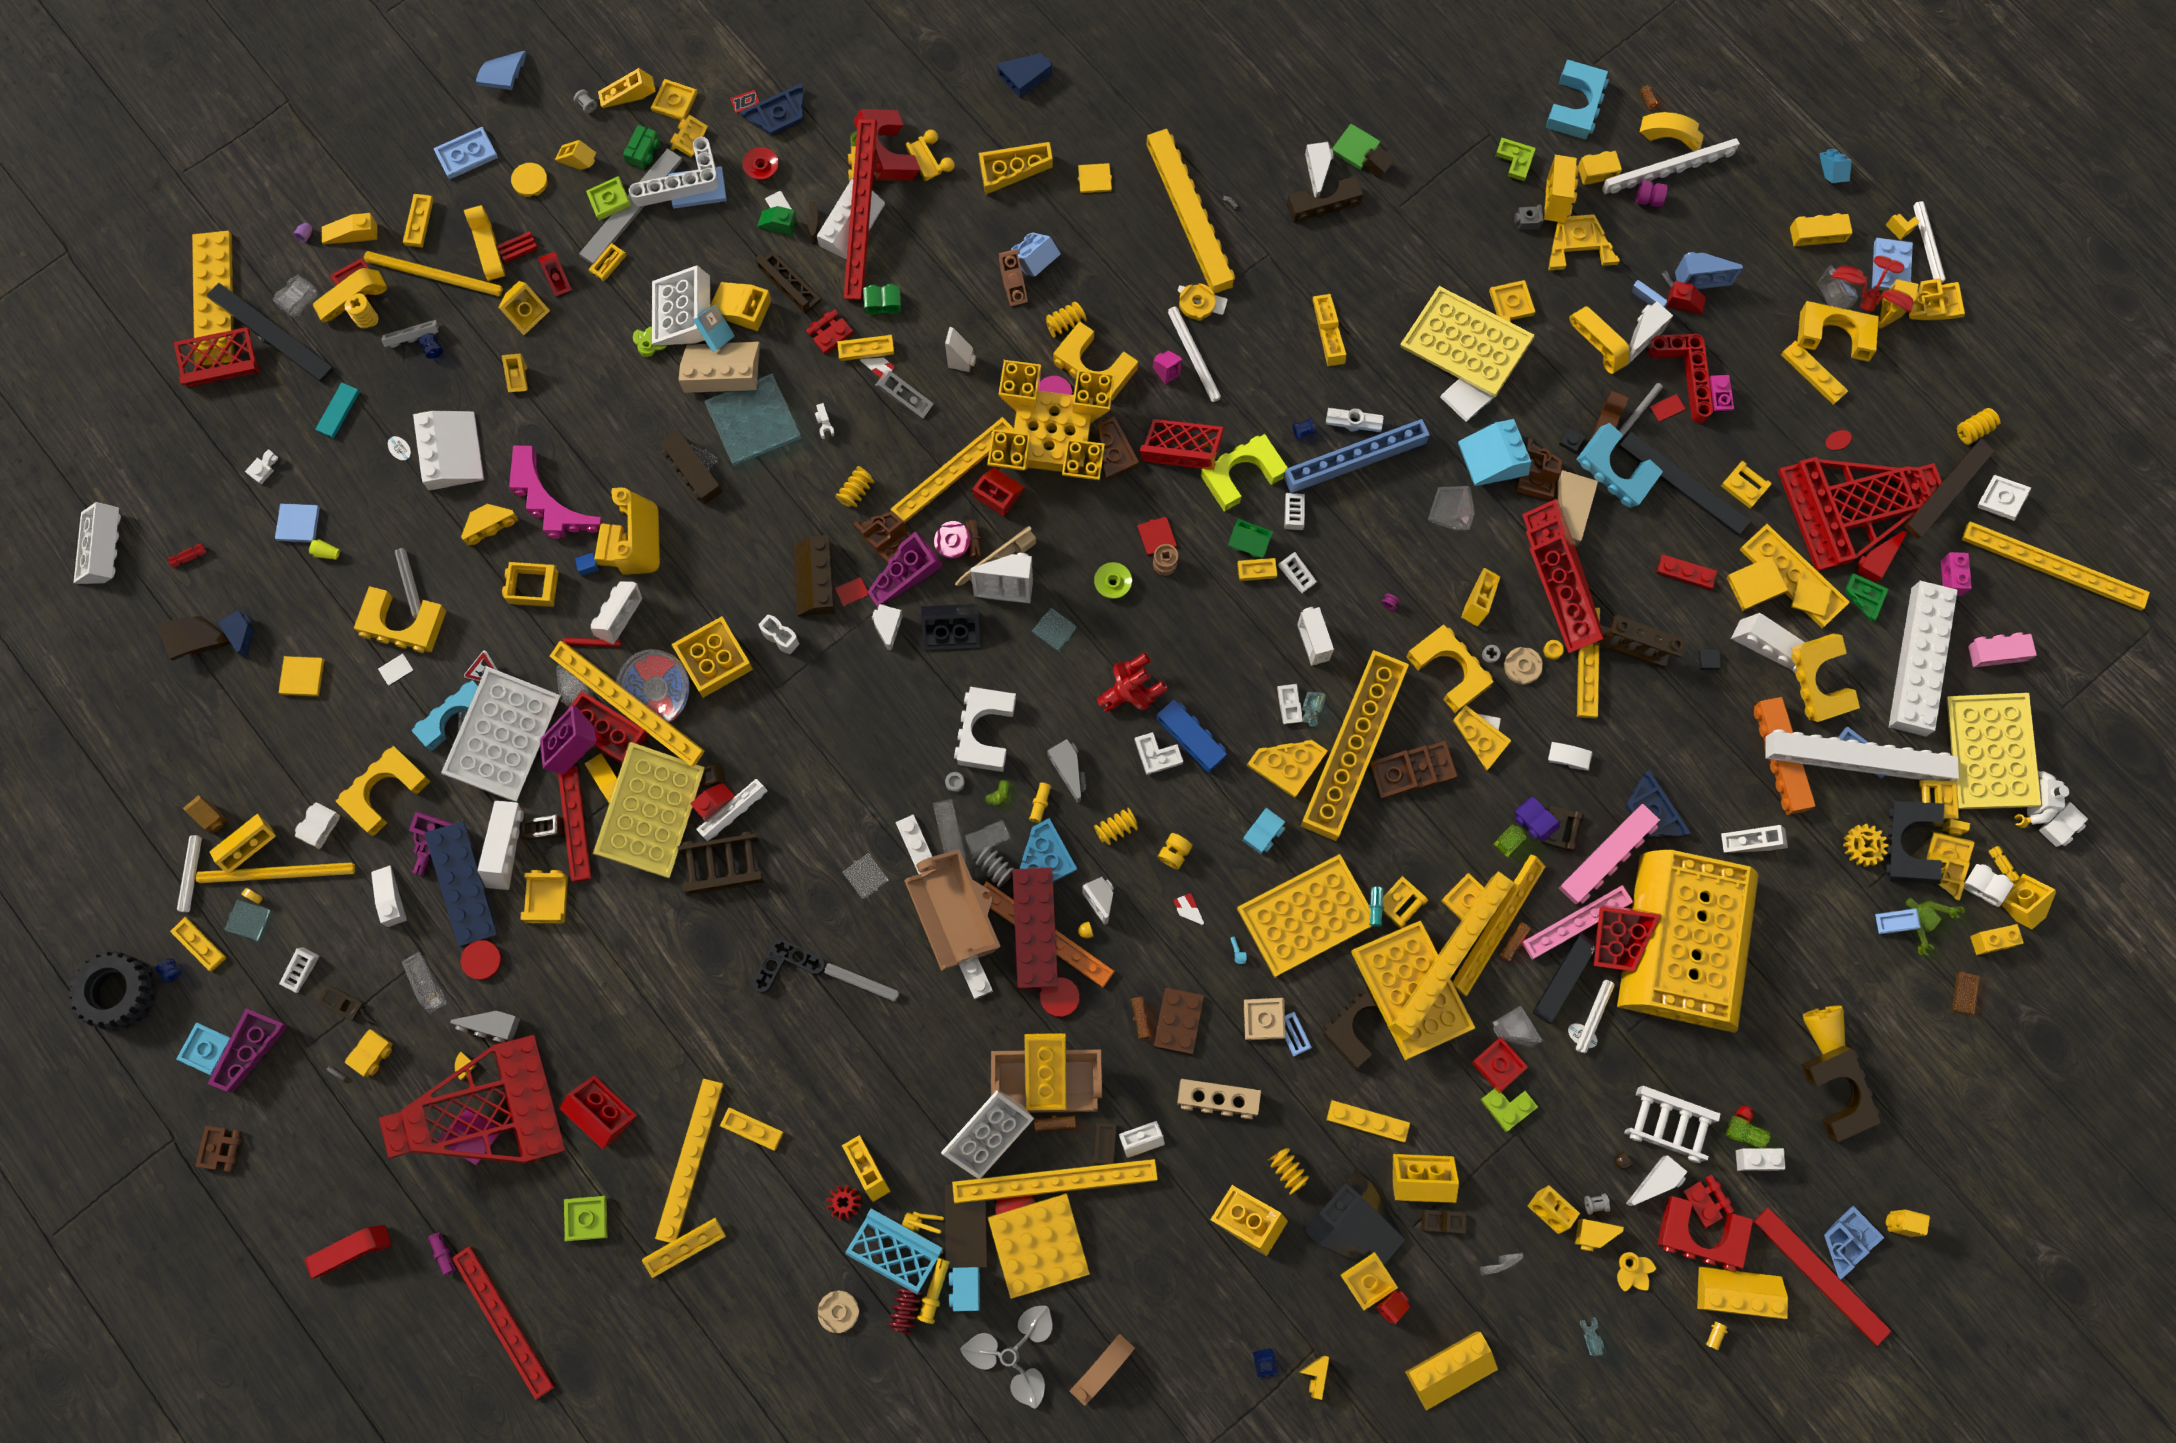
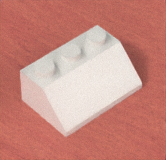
[591,582,643,645]

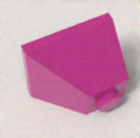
[438,1110,500,1165]

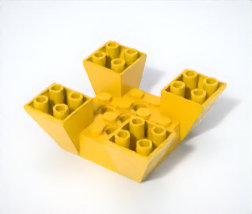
[987,360,1115,480]

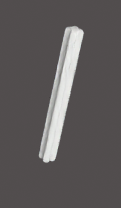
[1913,201,1946,283]

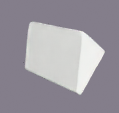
[1119,1121,1165,1158]

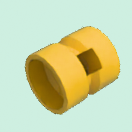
[1157,833,1193,870]

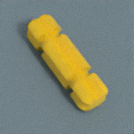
[1989,846,2019,882]

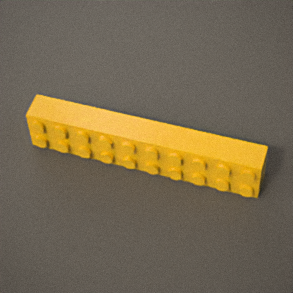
[1300,650,1409,841]

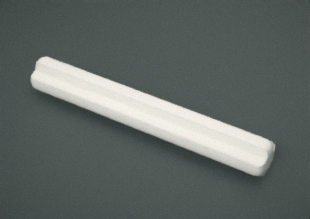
[177,835,202,912]
[1576,980,1614,1053]

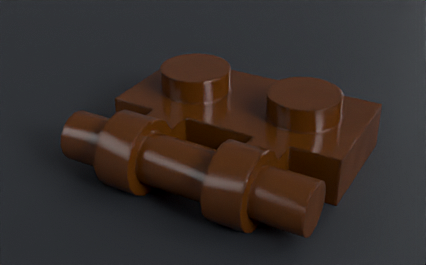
[195,1126,242,1172]

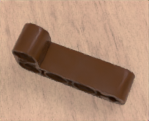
[1590,390,1629,440]

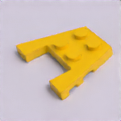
[1548,214,1620,270]

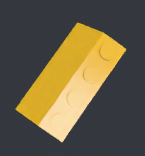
[1697,1267,1788,1319]
[1405,1332,1498,1410]

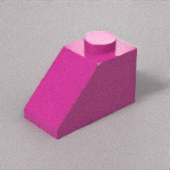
[1153,351,1182,384]

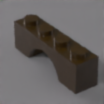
[1287,176,1363,222]

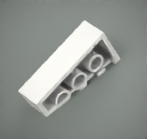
[1731,613,1805,673]
[477,801,524,890]

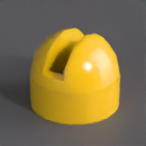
[1078,922,1093,938]

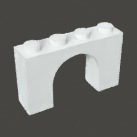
[954,687,1016,772]

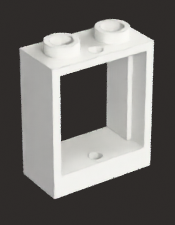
[1297,607,1334,666]

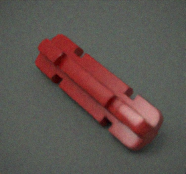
[168,544,207,568]

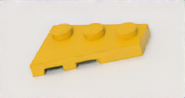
[1453,705,1511,771]

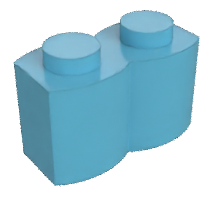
[1242,808,1285,854]

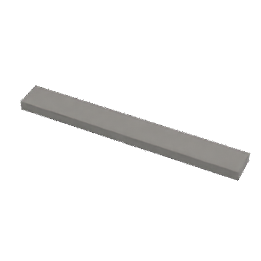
[579,149,682,265]

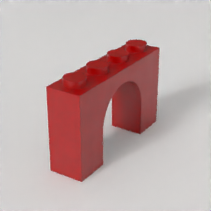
[854,109,920,181]
[1657,1196,1753,1271]

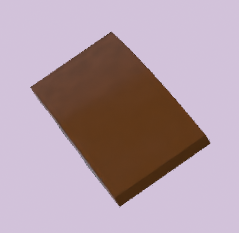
[1370,741,1458,799]

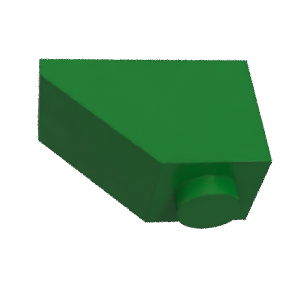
[757,206,797,236]

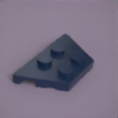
[740,83,803,136]
[1625,770,1691,838]

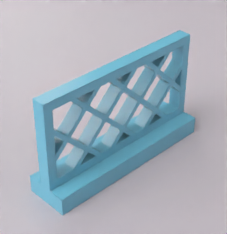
[845,1209,943,1294]

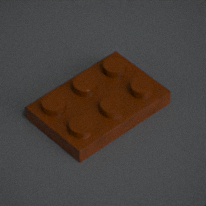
[1154,988,1204,1055]

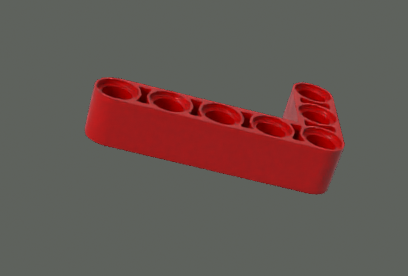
[1647,334,1713,424]

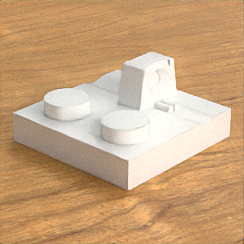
[1978,475,2031,521]

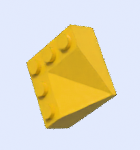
[672,616,753,698]

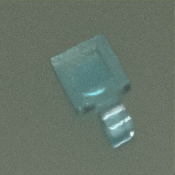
[1302,692,1327,727]
[1580,1317,1604,1356]

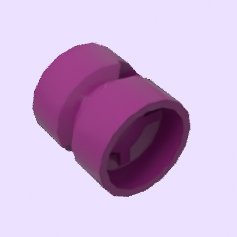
[1636,180,1667,208]

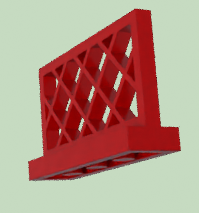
[174,327,260,387]
[1140,419,1224,470]

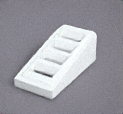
[1284,493,1304,530]
[1277,552,1317,593]
[279,947,319,993]

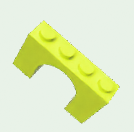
[1201,434,1287,512]

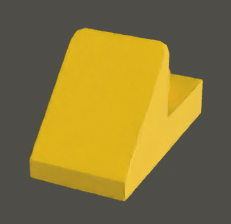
[502,354,528,392]
[1299,1356,1329,1400]

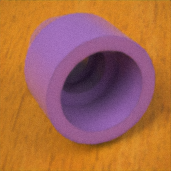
[293,223,312,243]

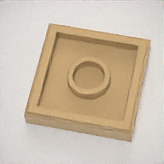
[1244,998,1286,1040]

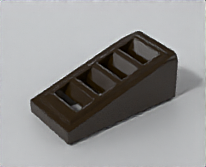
[522,815,564,840]

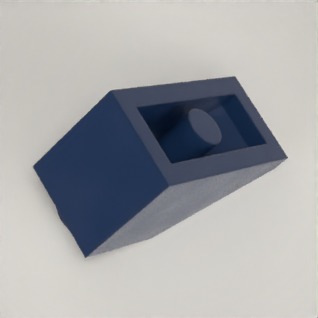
[218,610,254,658]

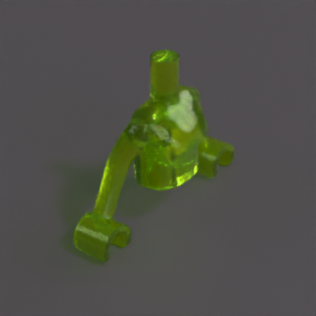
[1905,898,1965,956]

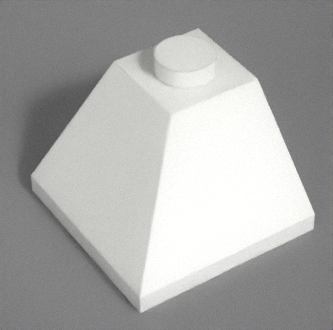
[1082,877,1114,925]

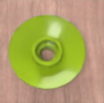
[1094,562,1132,599]

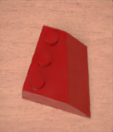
[1594,905,1661,971]

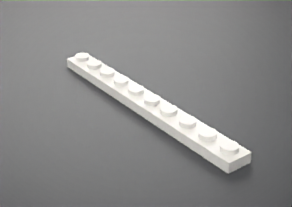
[896,815,993,999]

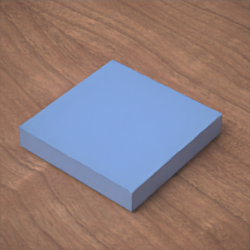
[1632,280,1667,308]
[275,504,320,543]

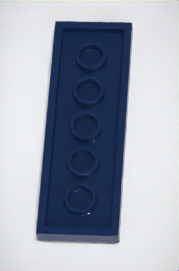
[424,821,498,946]

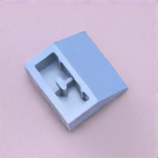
[1011,233,1061,277]

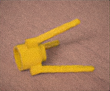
[902,1212,945,1254]

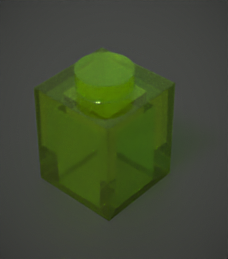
[1493,824,1527,857]

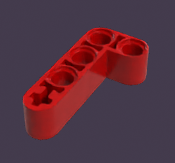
[305,1225,392,1279]

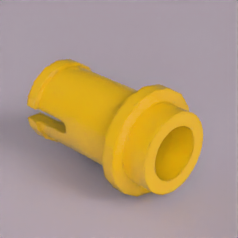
[1706,1322,1728,1351]

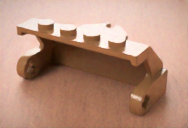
[904,849,1000,971]
[991,1050,1102,1113]

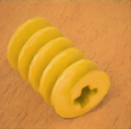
[345,293,379,328]
[1046,302,1087,338]
[1957,408,2000,445]
[835,466,875,507]
[1094,808,1138,845]
[1267,1148,1309,1195]

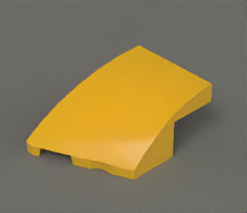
[1909,278,1965,320]
[1927,831,1975,900]

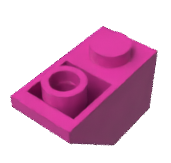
[1709,375,1734,411]

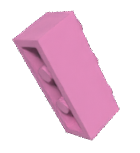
[1968,632,2037,668]

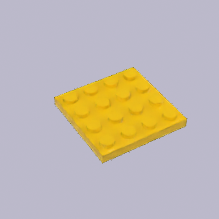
[988,1193,1090,1299]

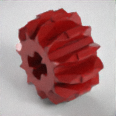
[826,1185,861,1221]

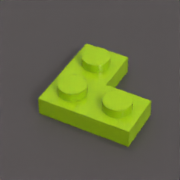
[1495,138,1535,181]
[1480,1088,1538,1132]

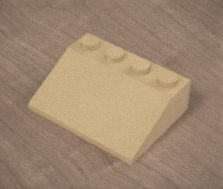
[679,342,760,393]

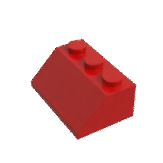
[559,1075,637,1149]

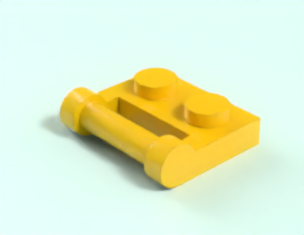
[1721,460,1772,509]
[1919,780,1959,820]
[1382,876,1428,929]

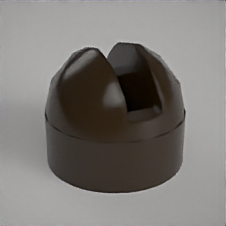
[1614,1151,1632,1169]

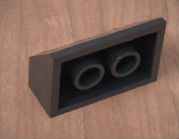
[921,604,980,650]

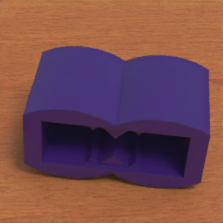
[1515,797,1560,842]

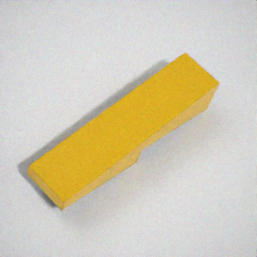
[1313,294,1346,367]

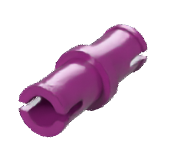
[428,1232,456,1276]

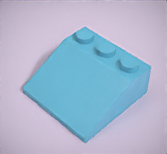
[1458,419,1531,486]

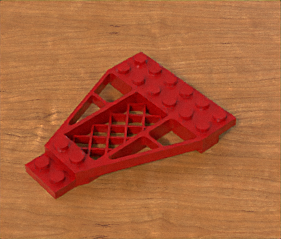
[1778,457,1942,571]
[379,1035,565,1164]

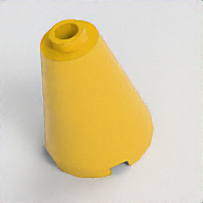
[1803,1006,1845,1055]

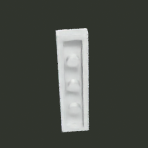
[696,779,767,841]

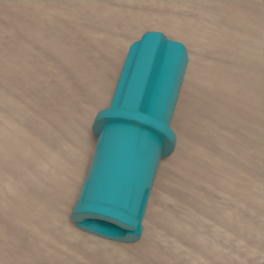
[1369,886,1384,927]

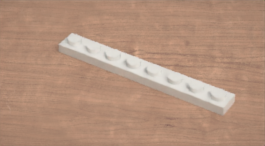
[1602,138,1739,194]

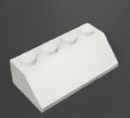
[817,179,885,259]
[74,502,121,584]

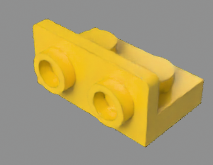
[670,115,708,157]

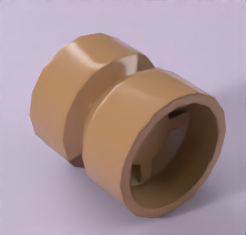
[1153,544,1178,576]

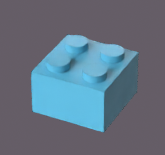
[949,1267,980,1311]

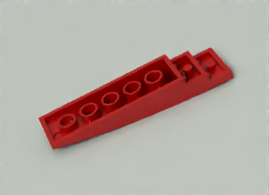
[1522,499,1604,653]

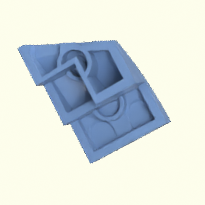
[476,51,526,90]
[1824,1206,1884,1280]

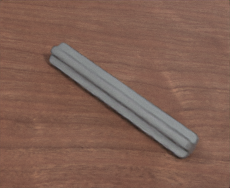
[395,548,421,618]
[824,963,899,1001]

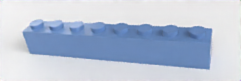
[1283,419,1429,493]

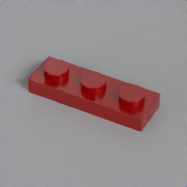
[1656,555,1717,590]

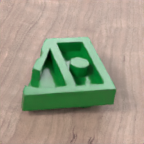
[1844,573,1888,622]

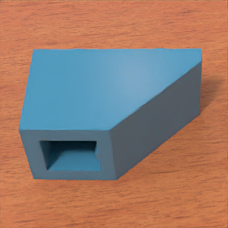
[1820,149,1852,183]

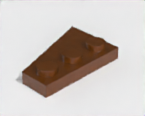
[1098,416,1139,480]

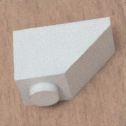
[872,604,902,651]

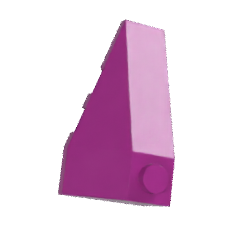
[868,532,943,607]

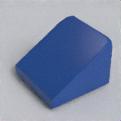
[575,553,599,576]

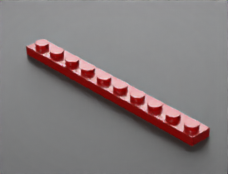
[844,119,877,300]

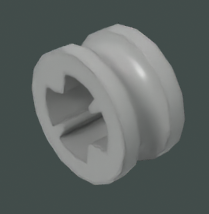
[1482,645,1501,663]

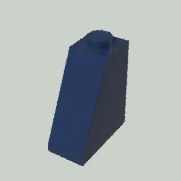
[997,53,1052,98]

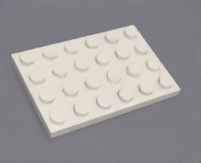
[441,667,561,802]

